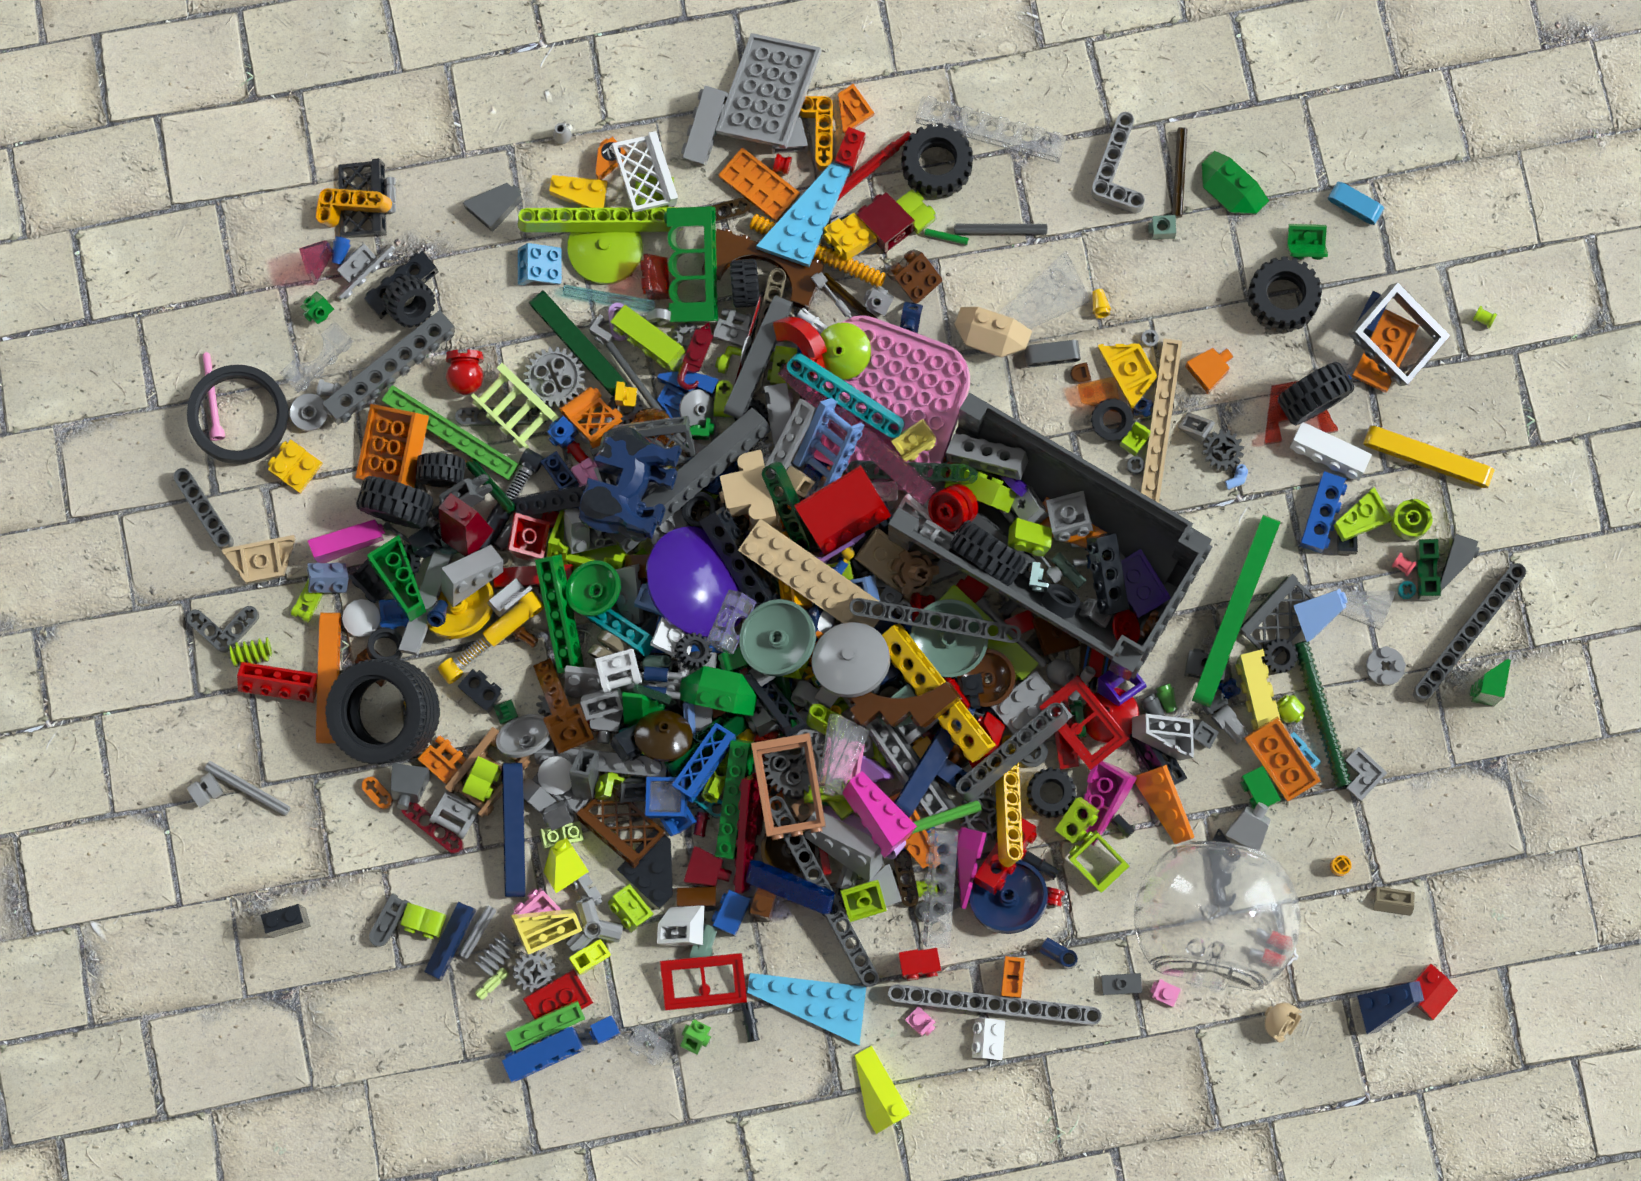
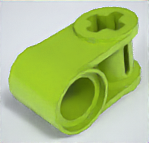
[714,380,733,418]
[806,704,845,738]

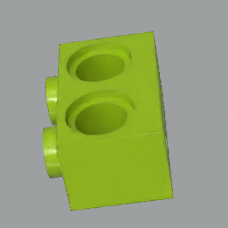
[1055,797,1099,844]

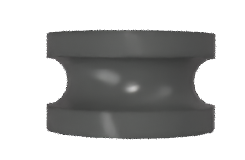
[1127,456,1144,475]

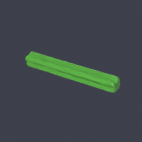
[912,800,982,834]

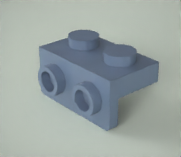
[307,563,349,593]

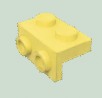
[891,419,936,463]

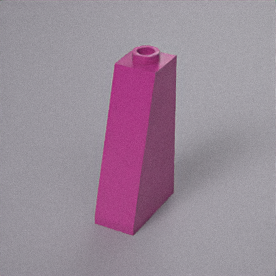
[307,519,385,563]

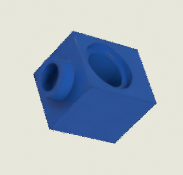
[589,1015,621,1044]

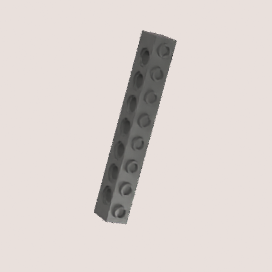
[322,310,455,425]

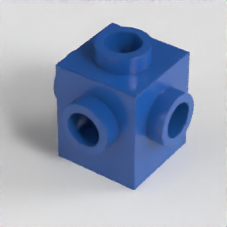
[547,416,578,449]

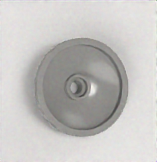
[496,714,551,758]

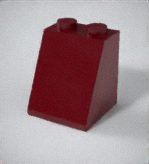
[857,192,915,254]
[438,493,494,557]

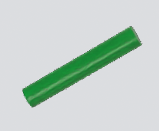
[924,228,969,245]

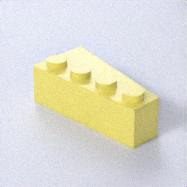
[1235,649,1281,731]

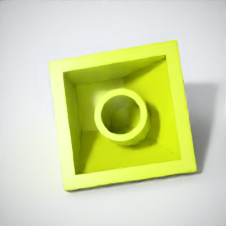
[543,837,589,893]

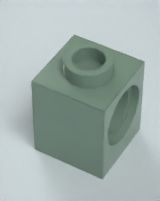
[1148,215,1176,240]

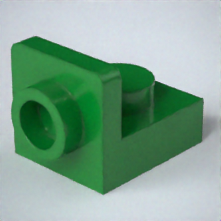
[690,418,714,441]

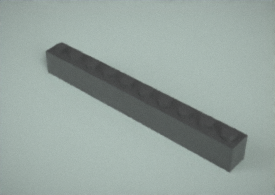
[609,408,771,554]

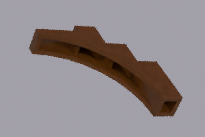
[847,682,962,728]

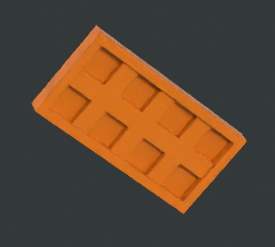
[718,147,800,223]

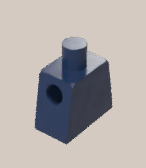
[935,758,970,792]

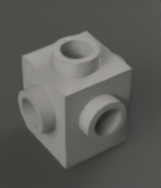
[863,286,894,316]

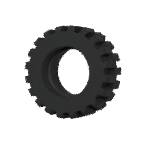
[901,123,973,199]
[1247,256,1322,333]
[1278,362,1354,426]
[356,476,433,529]
[950,520,1026,586]

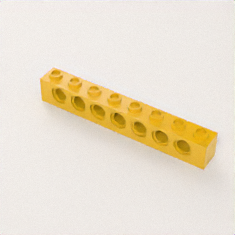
[882,623,996,763]

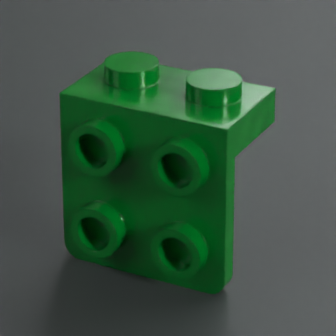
[1287,224,1328,260]

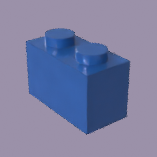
[712,890,751,936]

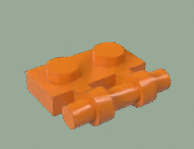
[418,735,467,785]

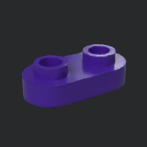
[999,475,1027,497]

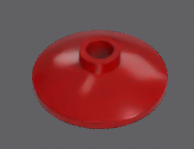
[1113,610,1140,643]

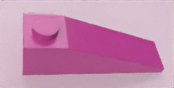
[1081,761,1137,846]
[954,827,987,909]

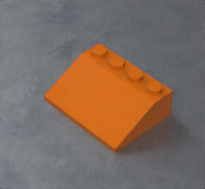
[355,404,429,488]

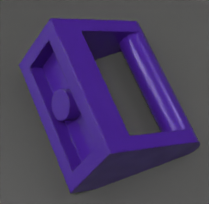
[1097,670,1147,706]

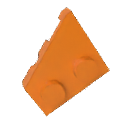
[838,83,875,134]

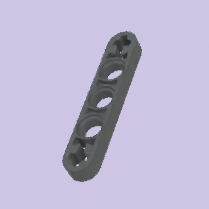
[455,406,547,426]

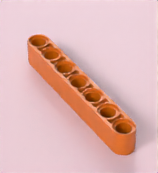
[316,612,341,744]

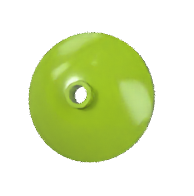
[820,322,871,380]

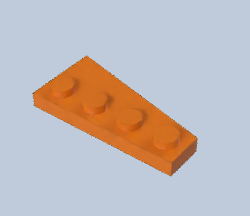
[890,793,940,869]

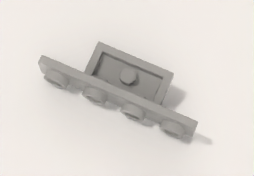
[336,244,395,300]

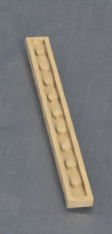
[1141,338,1182,503]

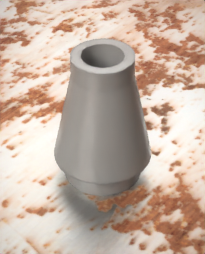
[553,123,572,144]

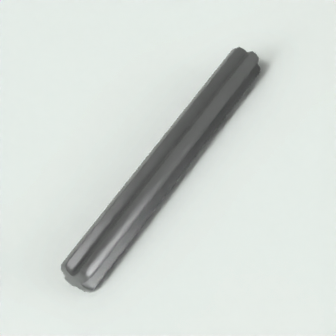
[954,223,1048,235]

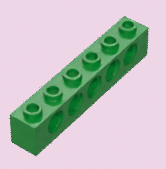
[535,554,584,673]
[715,739,755,859]

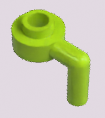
[715,346,742,374]

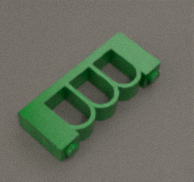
[664,206,718,322]

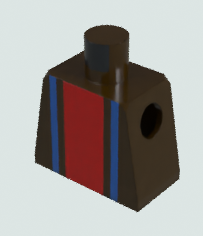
[1079,643,1111,691]

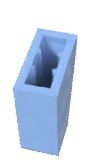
[1294,589,1348,642]

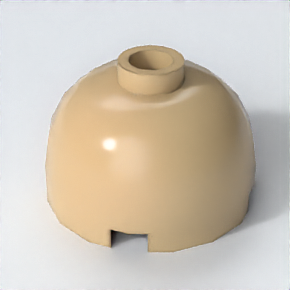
[1265,1002,1302,1043]

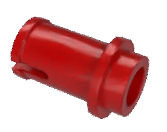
[566,441,589,464]

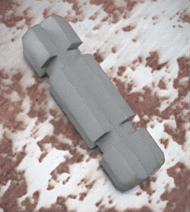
[384,177,396,214]

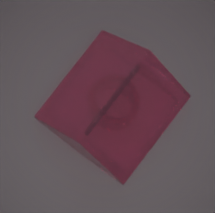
[299,240,332,285]

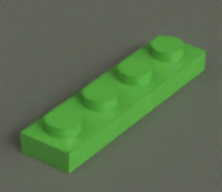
[505,1000,585,1051]

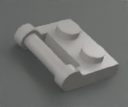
[429,790,480,839]

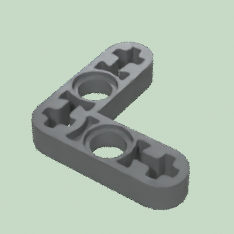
[187,606,259,653]

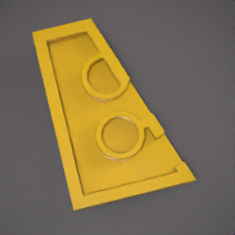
[549,175,608,208]

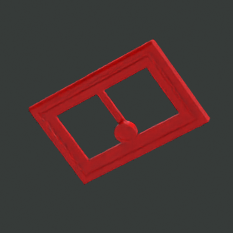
[1039,675,1130,770]
[660,953,747,1010]

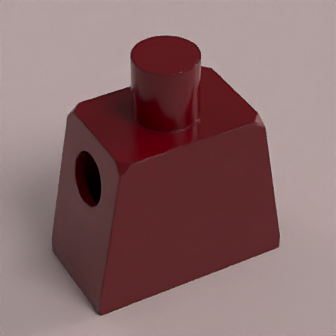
[684,846,732,887]

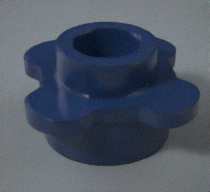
[1132,398,1153,417]

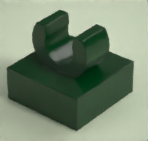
[493,699,518,725]

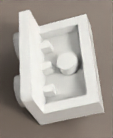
[971,1018,1005,1060]

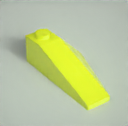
[855,1046,911,1134]

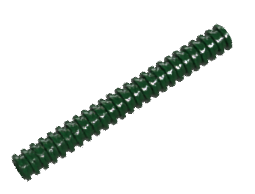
[1294,641,1352,788]

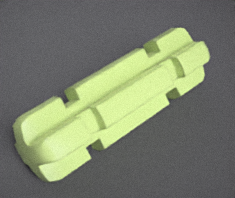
[475,968,509,1000]

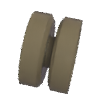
[587,630,637,659]

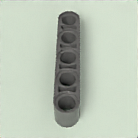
[174,468,234,550]

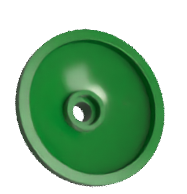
[566,560,621,617]

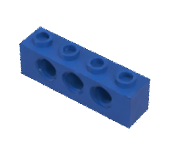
[1299,471,1347,553]

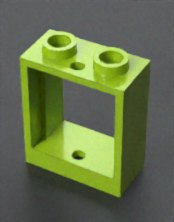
[1068,830,1130,893]

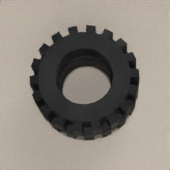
[730,259,760,308]
[383,275,436,328]
[416,452,465,488]
[1026,767,1076,818]

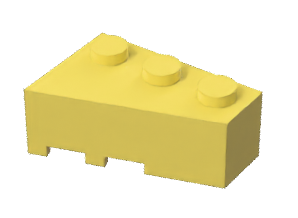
[510,909,582,955]

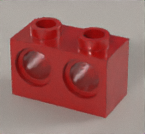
[835,127,866,173]

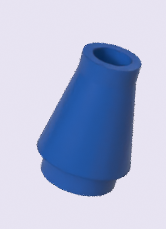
[331,236,351,265]

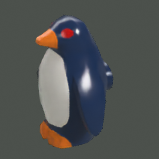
[809,603,836,643]

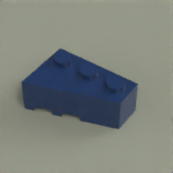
[1357,981,1424,1034]

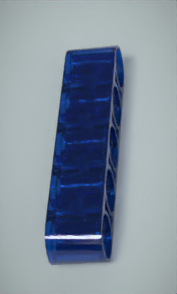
[745,860,835,914]

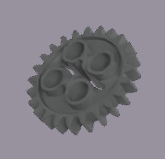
[763,733,826,797]

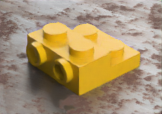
[823,213,877,261]
[268,439,323,494]

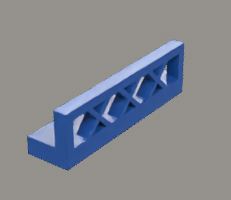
[672,723,736,803]

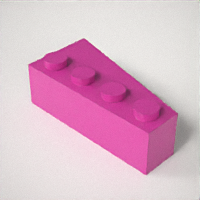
[842,771,917,858]

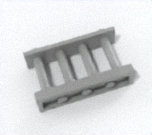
[765,399,830,473]

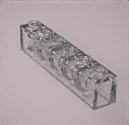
[920,828,958,948]

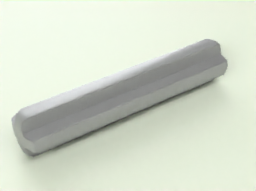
[459,905,496,959]

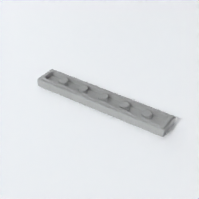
[399,549,454,656]

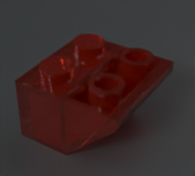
[640,254,670,300]

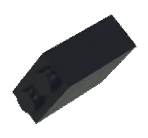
[261,904,311,938]

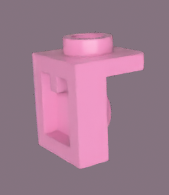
[1150,979,1181,1007]
[905,1006,936,1037]

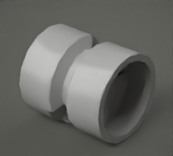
[187,772,224,808]

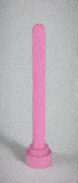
[203,352,225,441]

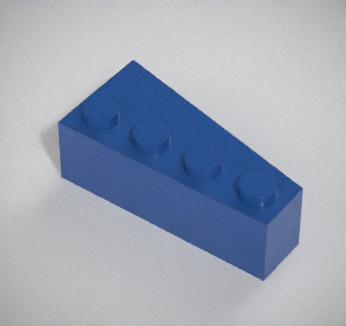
[502,1027,585,1083]

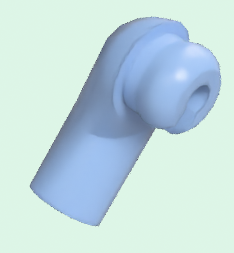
[1225,464,1248,490]

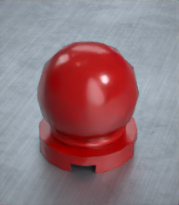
[446,349,484,395]

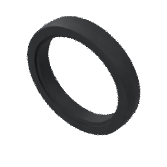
[187,364,288,464]

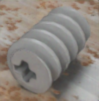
[475,932,516,976]

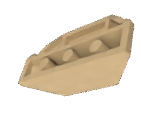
[954,307,1032,358]

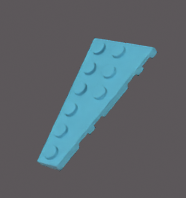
[756,162,850,267]
[747,973,866,1046]

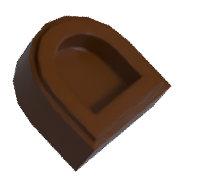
[1070,362,1091,384]

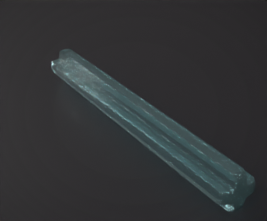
[563,285,655,311]

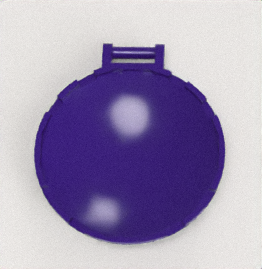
[646,526,749,638]

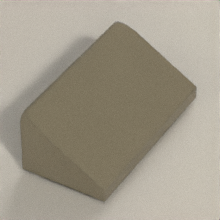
[1373,886,1415,916]

